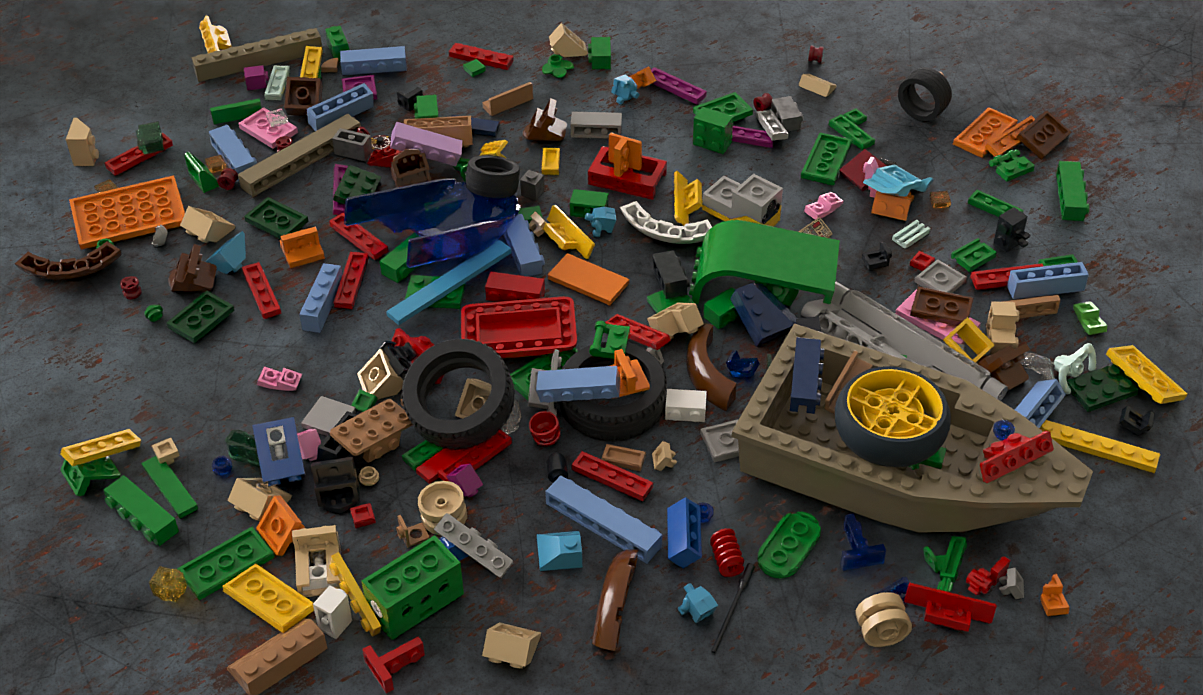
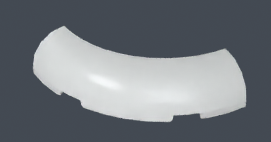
[620,201,712,244]

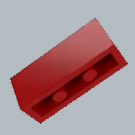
[485,272,545,302]

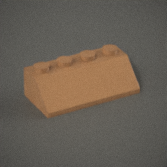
[404,116,473,148]
[227,618,328,695]

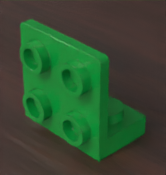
[60,456,121,496]

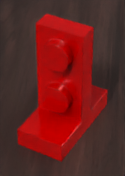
[362,636,425,694]

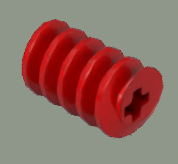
[710,528,745,577]

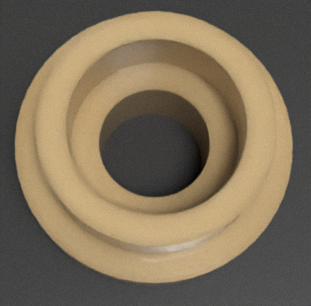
[358,466,379,486]

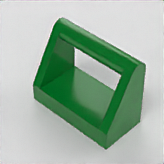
[184,152,219,193]

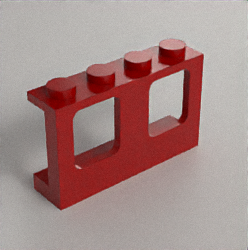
[588,146,667,200]

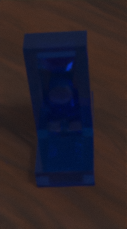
[840,514,886,571]

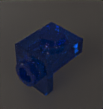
[726,350,760,377]

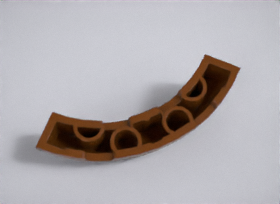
[15,241,121,280]
[686,323,737,411]
[592,549,638,651]

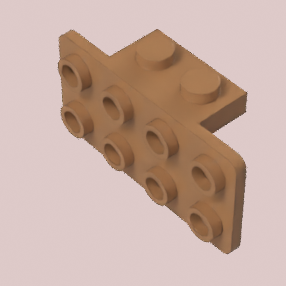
[330,399,413,463]

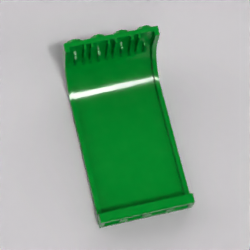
[689,220,840,304]

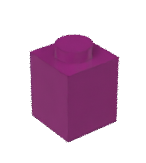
[244,65,269,90]
[446,464,483,498]

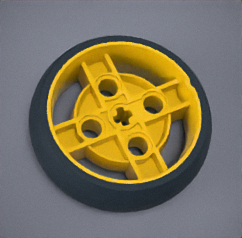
[835,366,951,467]

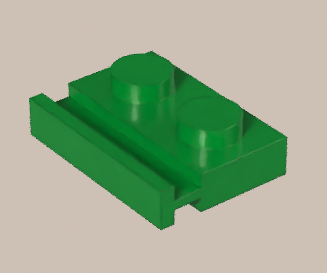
[951,238,997,272]

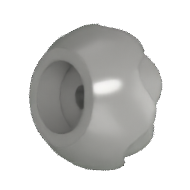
[151,225,168,247]

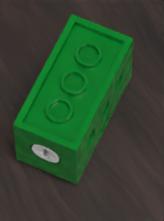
[361,535,464,640]

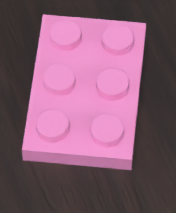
[239,107,298,149]

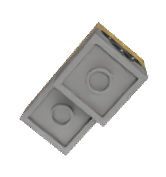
[702,174,783,227]

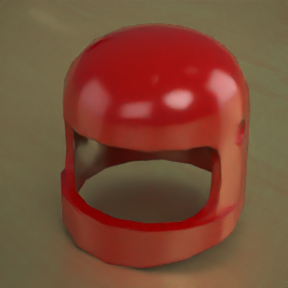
[529,411,560,447]

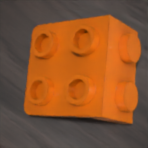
[871,191,914,221]

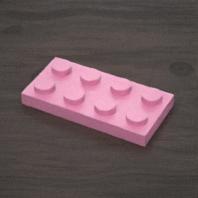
[895,289,981,347]

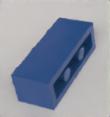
[667,497,702,568]

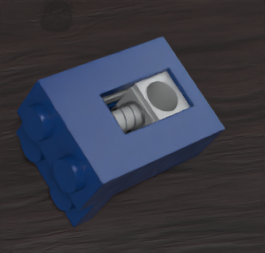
[252,417,305,486]

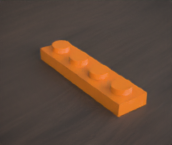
[985,115,1035,157]

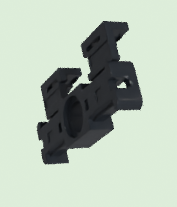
[379,340,436,385]

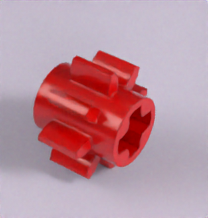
[966,568,994,595]

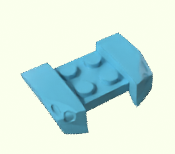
[863,164,934,197]

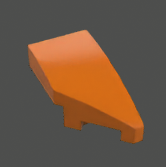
[629,66,656,89]
[1040,574,1070,616]

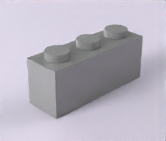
[571,112,622,138]

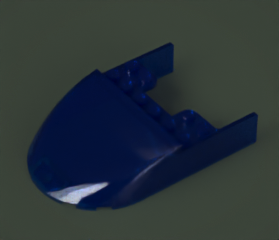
[344,178,520,268]

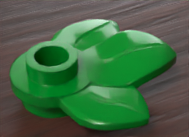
[542,54,574,78]

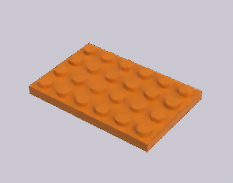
[69,175,185,250]

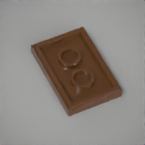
[1017,110,1072,160]
[910,286,974,326]

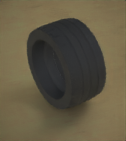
[898,67,952,121]
[466,155,520,198]

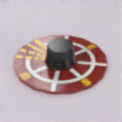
[371,135,391,150]

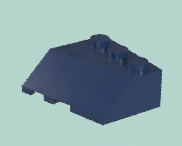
[730,283,798,347]

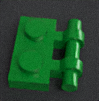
[989,149,1035,182]

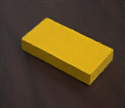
[541,148,560,175]

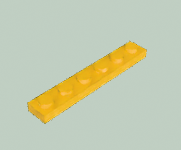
[1039,420,1160,473]

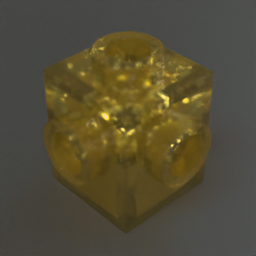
[149,566,187,602]

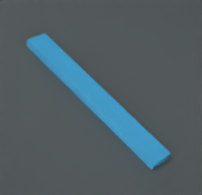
[386,240,512,325]

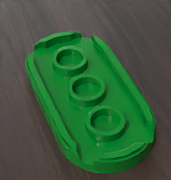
[758,512,821,578]

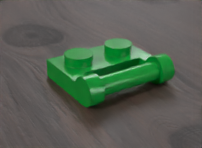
[589,321,630,359]

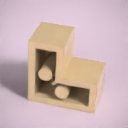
[986,302,1019,355]
[647,303,704,339]

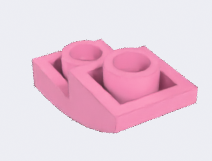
[863,157,879,198]
[804,192,843,220]
[257,367,302,391]

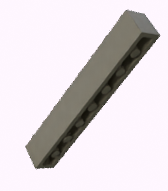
[191,28,323,82]
[238,114,361,197]

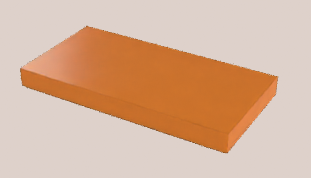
[953,107,1018,158]
[548,253,629,305]

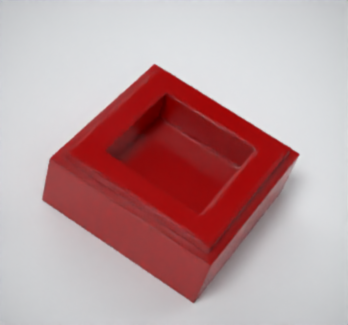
[910,251,935,271]
[350,503,376,528]
[989,556,1010,586]

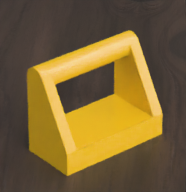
[943,317,994,363]

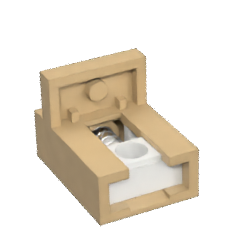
[292,525,341,597]

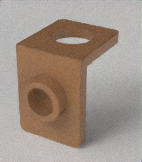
[396,515,429,548]

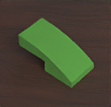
[1073,302,1107,335]

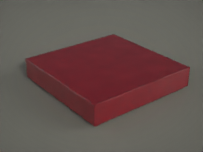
[839,149,886,191]

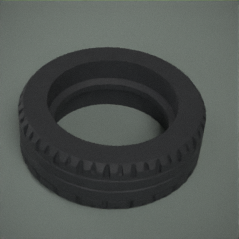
[402,339,515,449]
[559,342,667,441]

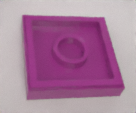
[342,75,377,100]

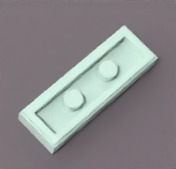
[264,66,290,100]

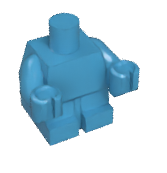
[611,75,639,105]
[585,207,616,237]
[678,583,718,623]

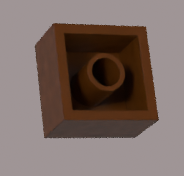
[284,77,323,116]

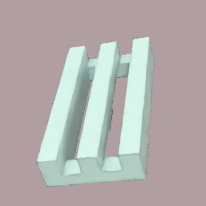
[892,220,930,249]

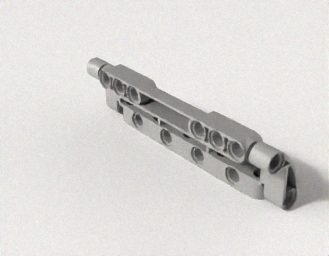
[801,282,1008,401]

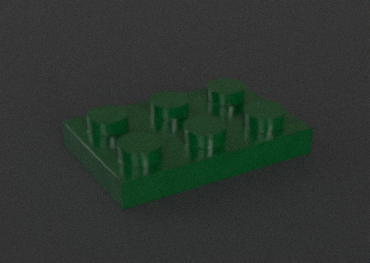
[333,165,382,212]
[244,197,309,239]
[167,291,235,343]
[1067,364,1139,412]

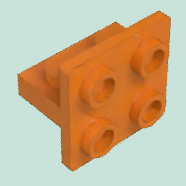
[609,133,642,177]
[611,349,650,399]

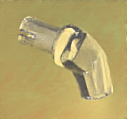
[1020,353,1055,381]
[501,400,521,434]

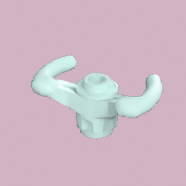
[1053,343,1096,395]

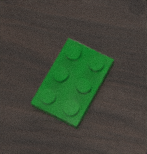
[693,92,753,122]
[405,275,466,309]

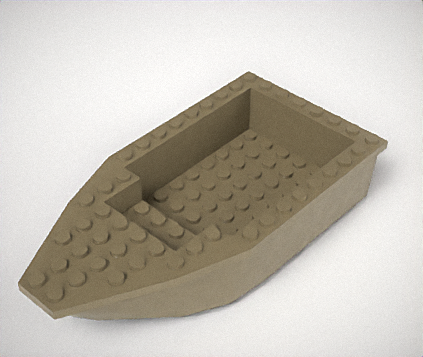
[731,323,1093,532]

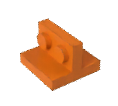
[280,226,325,268]
[256,495,305,556]

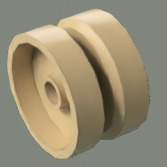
[418,481,467,535]
[855,593,912,647]

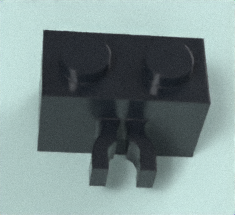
[993,207,1030,252]

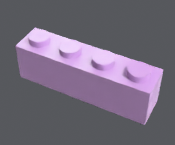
[390,122,462,166]

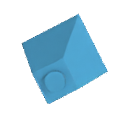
[205,231,246,274]
[537,531,583,571]

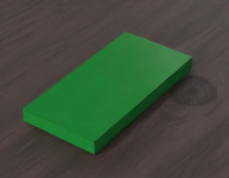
[801,133,852,186]
[510,348,578,400]
[177,526,275,600]

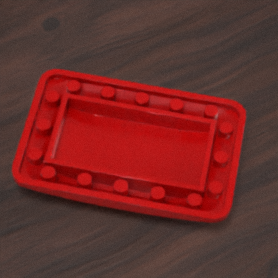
[461,297,577,358]

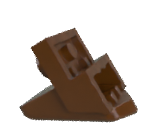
[522,98,567,141]
[391,149,433,196]
[168,244,217,292]
[977,343,1030,391]

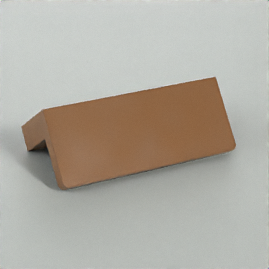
[482,82,533,116]
[1002,295,1061,318]
[825,350,873,414]

